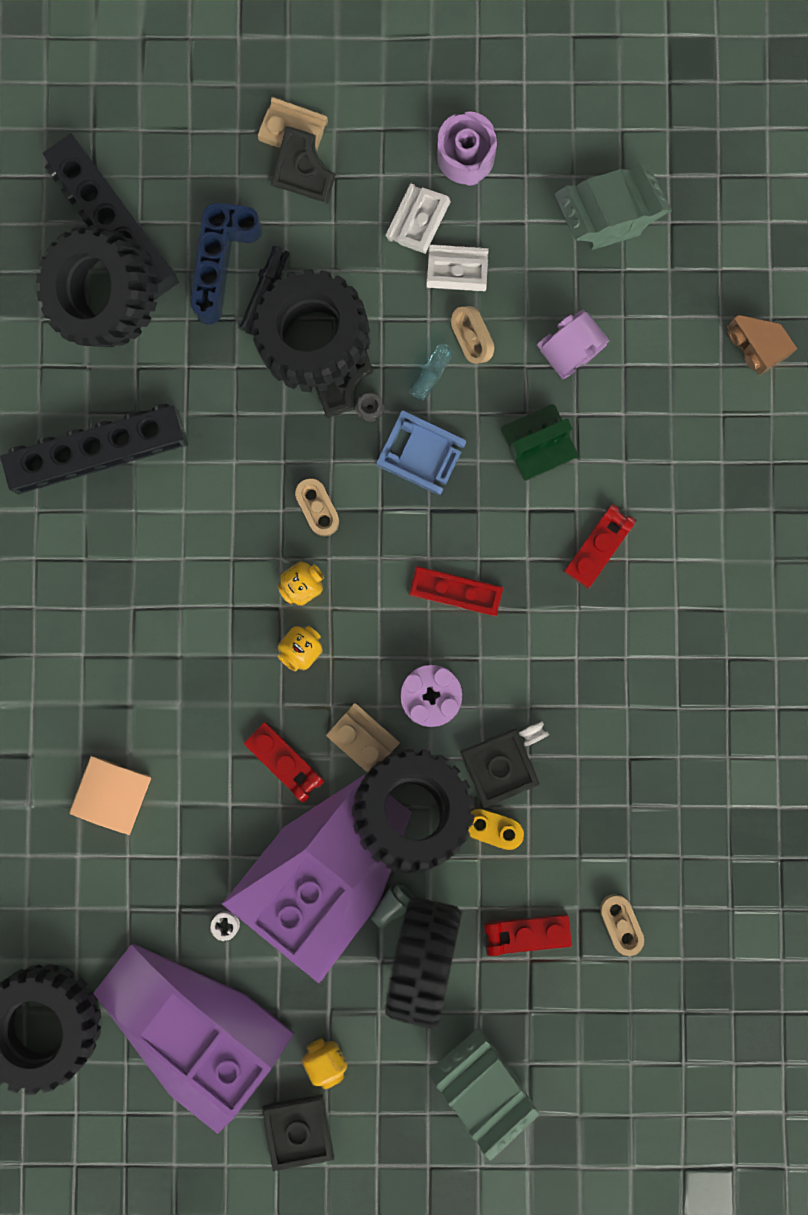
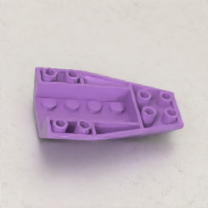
[93,943,295,1134]

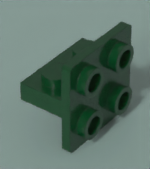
[501,404,578,481]

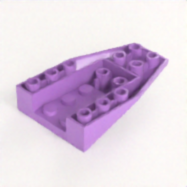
[222,774,412,983]

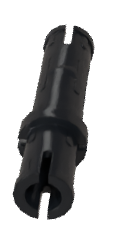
[238,246,290,335]

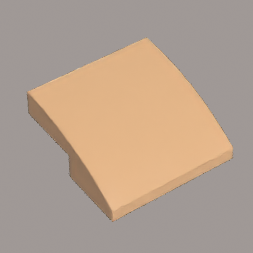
[69,755,151,835]

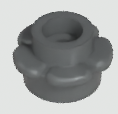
[355,393,385,422]

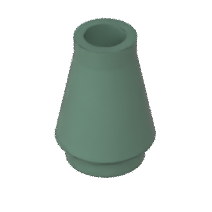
[370,883,415,928]

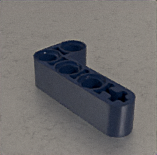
[191,203,262,325]

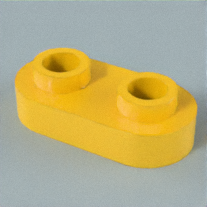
[468,808,524,850]

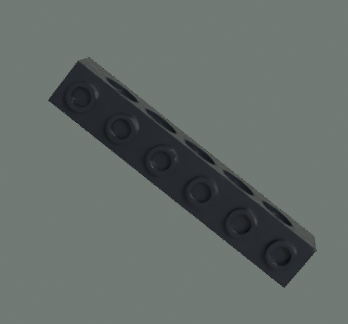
[42,133,179,300]
[0,404,188,495]

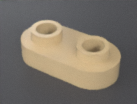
[451,306,494,364]
[295,479,339,536]
[600,894,644,956]

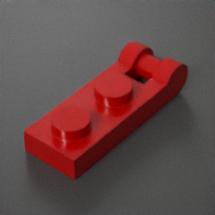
[564,503,637,589]
[243,722,325,803]
[483,914,572,956]

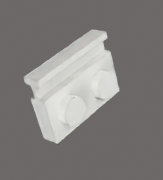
[386,183,450,254]
[427,245,488,291]

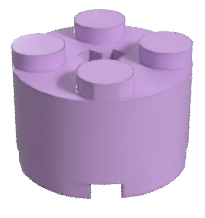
[437,111,497,186]
[537,309,610,380]
[401,665,462,727]

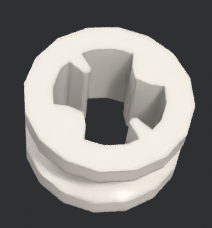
[518,721,549,747]
[210,911,240,941]

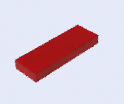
[409,566,503,617]

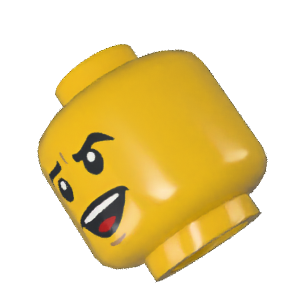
[277,626,322,672]

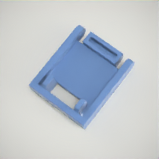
[376,410,466,495]

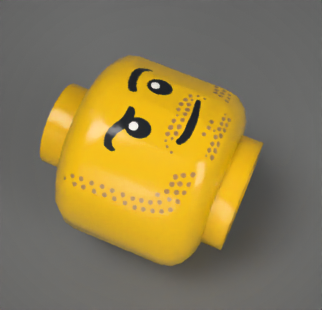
[278,561,324,606]
[302,1038,348,1089]

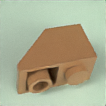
[727,315,797,376]

